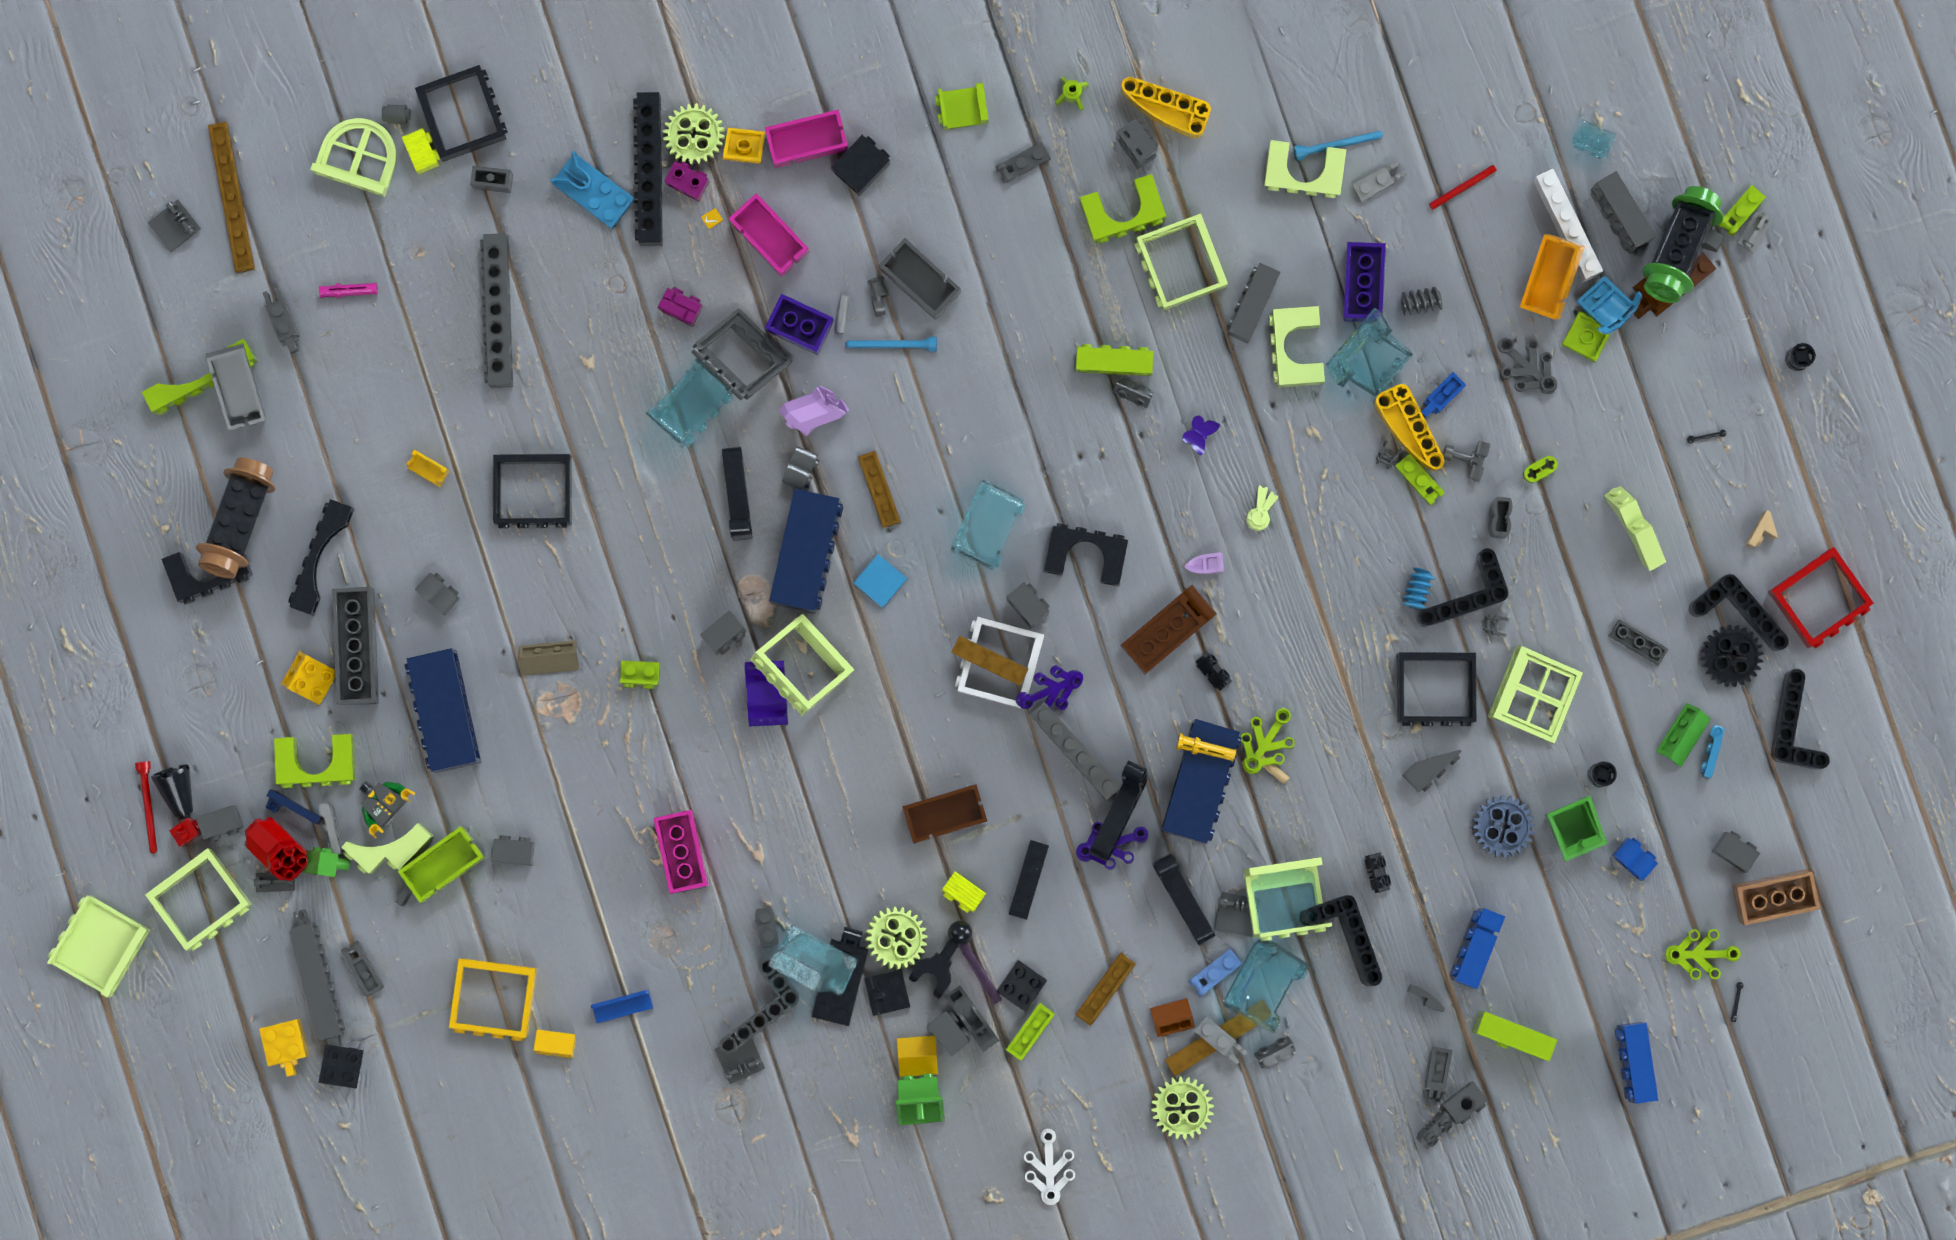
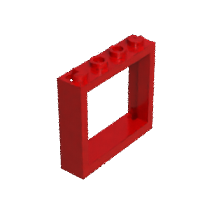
[1768,547,1874,648]

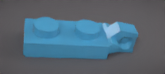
[1700,725,1725,779]

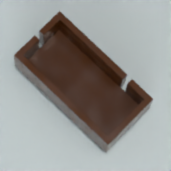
[902,784,988,844]

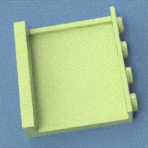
[47,895,151,998]

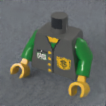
[359,781,415,838]

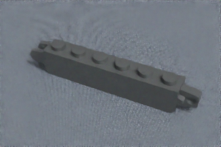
[289,909,345,1047]

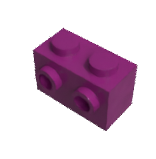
[664,161,710,202]

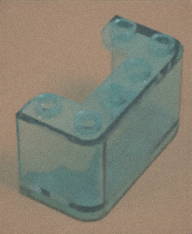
[646,358,734,448]

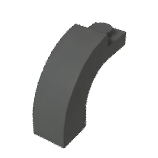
[945,985,999,1052]

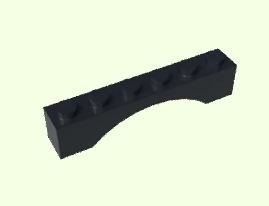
[288,499,355,616]

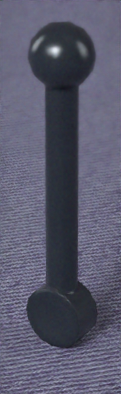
[1687,429,1727,444]
[1731,982,1744,1022]

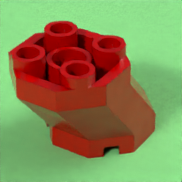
[245,817,308,881]

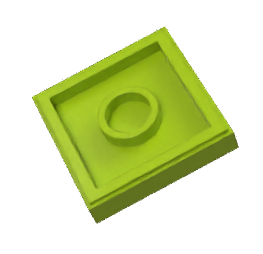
[1561,311,1611,363]

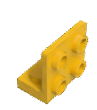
[281,651,336,705]

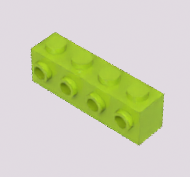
[1076,344,1154,376]

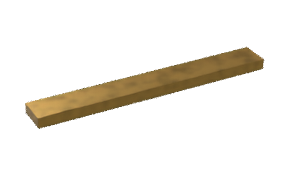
[208,121,255,273]

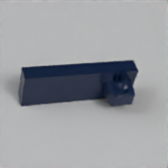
[266,789,323,825]

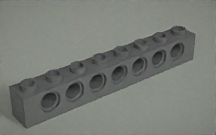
[480,233,513,388]

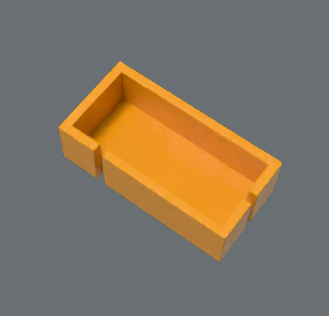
[1520,234,1585,320]

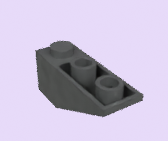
[1402,750,1462,792]

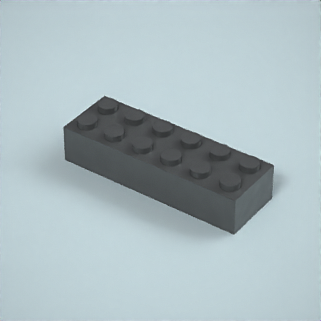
[332,587,379,705]

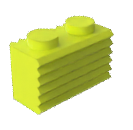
[402,128,440,175]
[942,871,986,913]

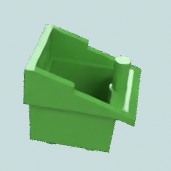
[1545,796,1608,862]
[895,1074,945,1126]

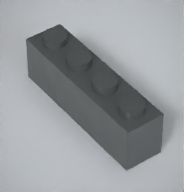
[1226,263,1281,344]

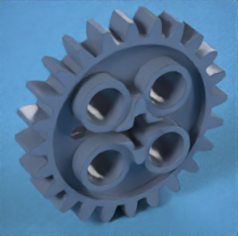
[1472,795,1535,858]

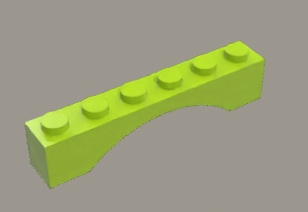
[141,338,257,415]

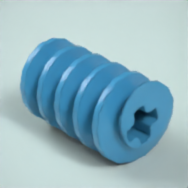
[1401,567,1435,610]

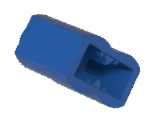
[1611,838,1658,881]

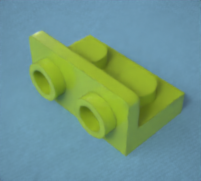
[619,661,660,689]

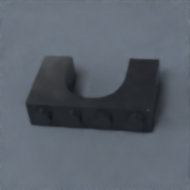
[1044,523,1128,587]
[161,552,253,605]

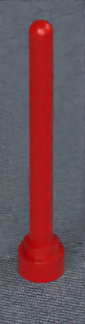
[135,761,157,854]

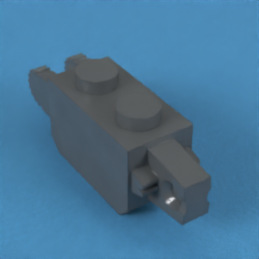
[263,287,300,354]

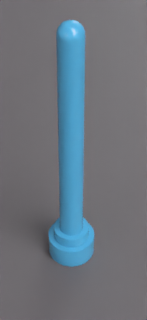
[1293,131,1383,161]
[845,337,937,352]

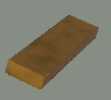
[857,450,901,529]
[951,635,1029,686]
[1075,952,1136,1026]

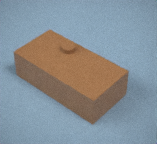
[1732,869,1820,925]

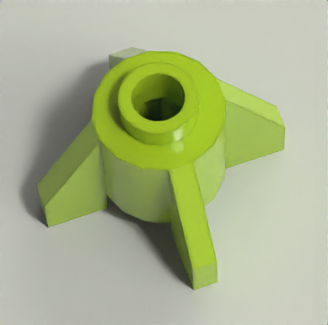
[1055,76,1089,111]

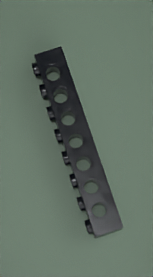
[633,92,663,246]

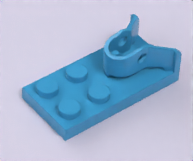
[550,151,634,229]

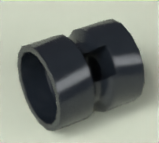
[1785,343,1816,371]
[1588,761,1617,787]

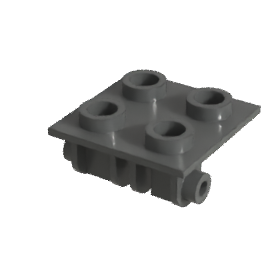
[148,200,201,252]
[1215,892,1260,937]
[714,1033,765,1084]
[1416,1110,1454,1149]

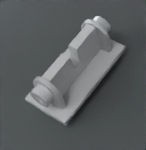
[1737,211,1772,253]

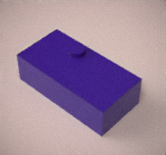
[1344,242,1386,323]

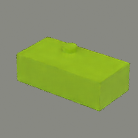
[1472,1011,1558,1062]

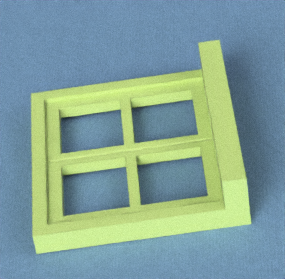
[1487,646,1583,744]

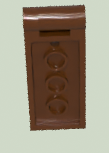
[1120,585,1217,675]

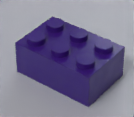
[765,294,834,355]

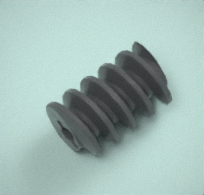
[1401,287,1442,316]

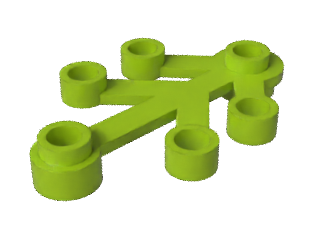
[1241,708,1295,774]
[1665,929,1741,980]

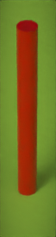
[1429,165,1497,210]

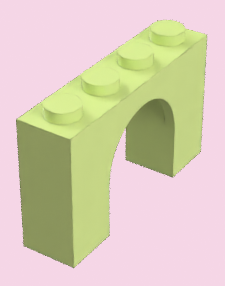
[1264,140,1347,198]
[1269,306,1325,388]

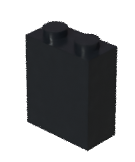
[831,135,890,196]

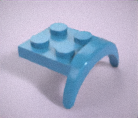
[1577,276,1642,334]

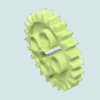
[663,103,725,166]
[865,906,928,970]
[1151,1076,1214,1140]

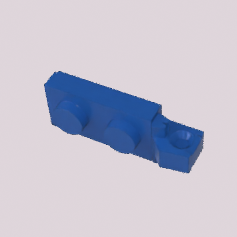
[1421,372,1466,419]

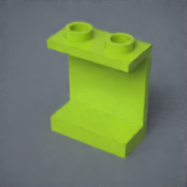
[935,83,989,130]

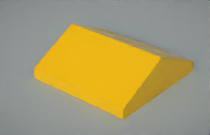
[723,128,765,164]
[897,1035,938,1077]

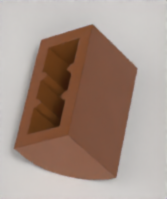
[1150,998,1195,1037]

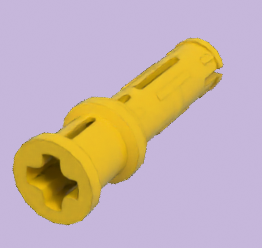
[1176,733,1236,762]

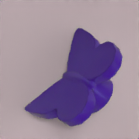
[1182,415,1220,456]

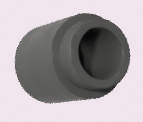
[382,104,411,124]

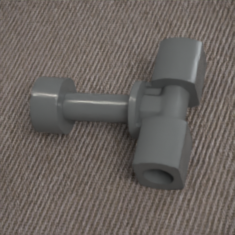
[1443,441,1490,481]

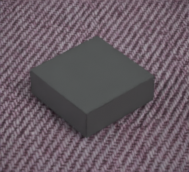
[395,886,412,906]

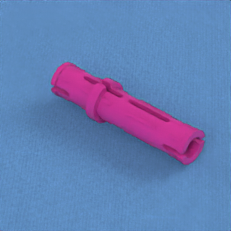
[319,282,378,299]

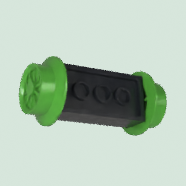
[1642,186,1723,303]

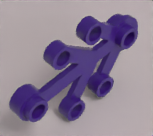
[1016,665,1083,710]
[1076,822,1149,870]

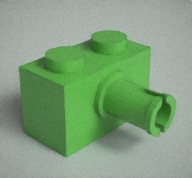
[302,847,350,877]

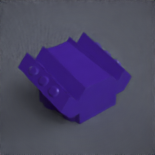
[745,660,788,727]

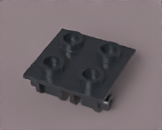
[1364,852,1391,893]
[996,960,1047,1012]
[318,1044,364,1089]

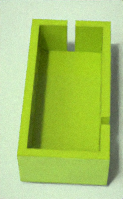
[398,826,486,903]

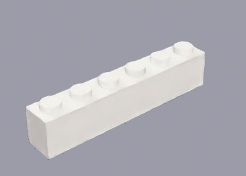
[1533,169,1603,283]

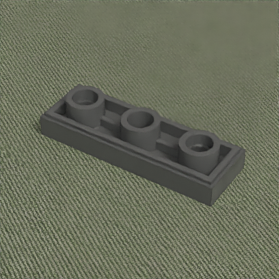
[1609,620,1668,666]

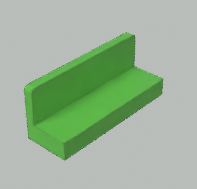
[1656,703,1711,767]

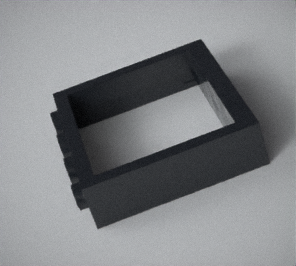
[415,65,508,162]
[493,454,572,529]
[1397,652,1477,726]

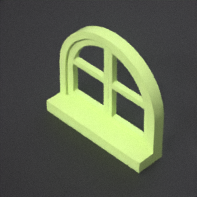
[310,118,397,197]

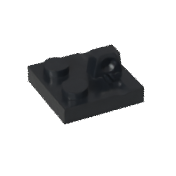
[864,969,911,1016]

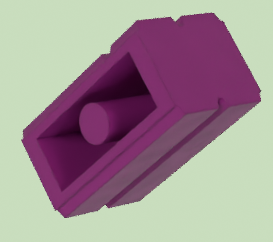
[657,287,703,327]

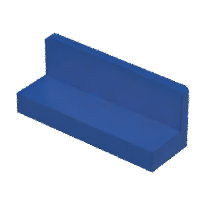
[591,990,653,1023]

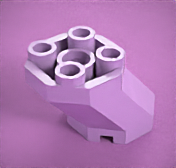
[779,386,849,436]

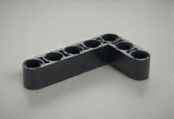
[722,446,753,541]
[1416,548,1509,627]
[1689,574,1789,651]
[1771,669,1830,770]
[1090,761,1148,862]
[1152,853,1216,946]
[1299,895,1382,987]

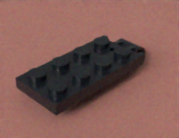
[811,927,869,1026]

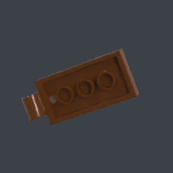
[1631,252,1717,319]

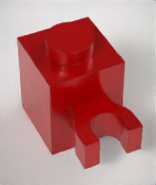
[169,818,202,847]

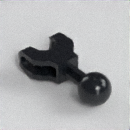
[909,921,972,999]

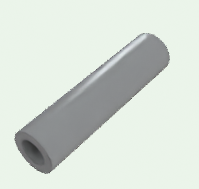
[835,295,850,334]

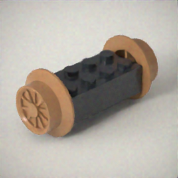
[196,457,276,579]

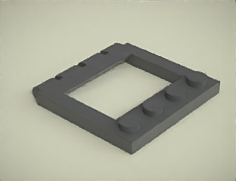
[691,308,793,401]

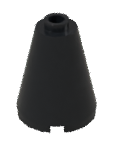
[151,764,193,820]

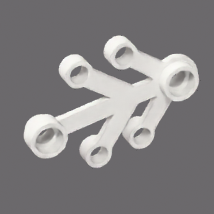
[1024,1128,1075,1205]

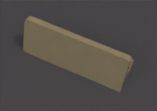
[519,640,579,675]

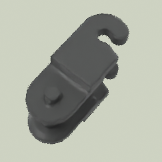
[1376,441,1402,469]
[1482,615,1510,637]

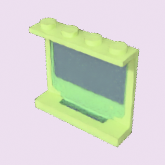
[1243,857,1332,941]

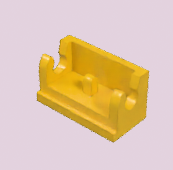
[406,449,450,487]
[533,1030,576,1059]

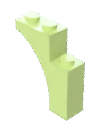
[1604,486,1666,571]
[342,823,434,874]

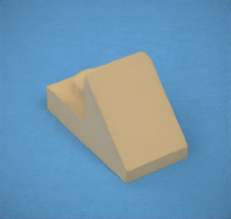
[1745,510,1778,549]

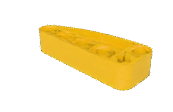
[1121,77,1211,139]
[1374,384,1444,472]

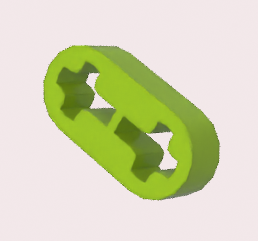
[1523,456,1558,483]

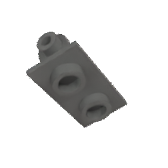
[1112,377,1154,408]
[254,872,295,892]
[1254,1036,1296,1068]

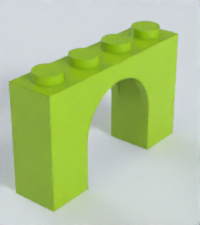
[1079,174,1167,244]
[274,734,356,788]

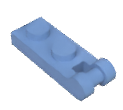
[1188,949,1242,997]

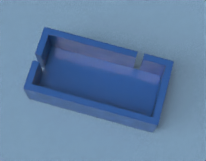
[1450,908,1505,989]
[1615,1022,1659,1104]

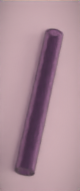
[958,943,1002,1005]

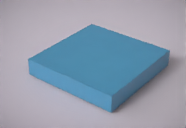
[853,554,907,608]

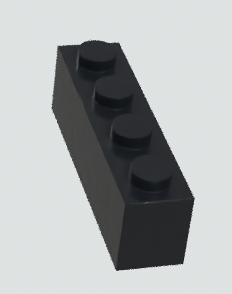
[1008,840,1049,920]

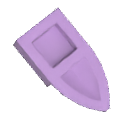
[1185,552,1224,575]

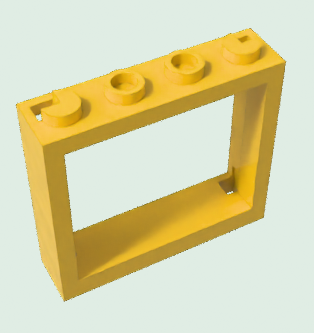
[449,958,538,1041]

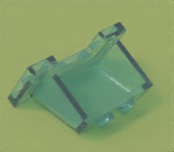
[1326,308,1413,397]
[768,925,858,995]

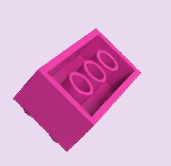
[653,810,709,894]

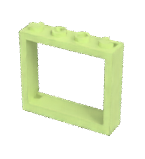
[1134,213,1228,311]
[750,613,854,716]
[145,848,252,951]

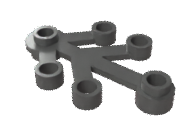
[1498,337,1557,394]

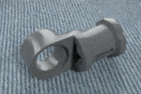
[867,276,889,317]

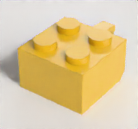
[259,1019,309,1077]

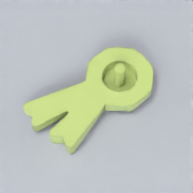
[1246,485,1279,532]

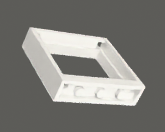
[955,617,1044,710]

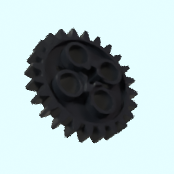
[1700,625,1764,687]

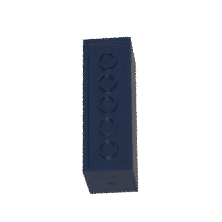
[769,488,843,614]
[405,648,482,773]
[1161,719,1242,844]

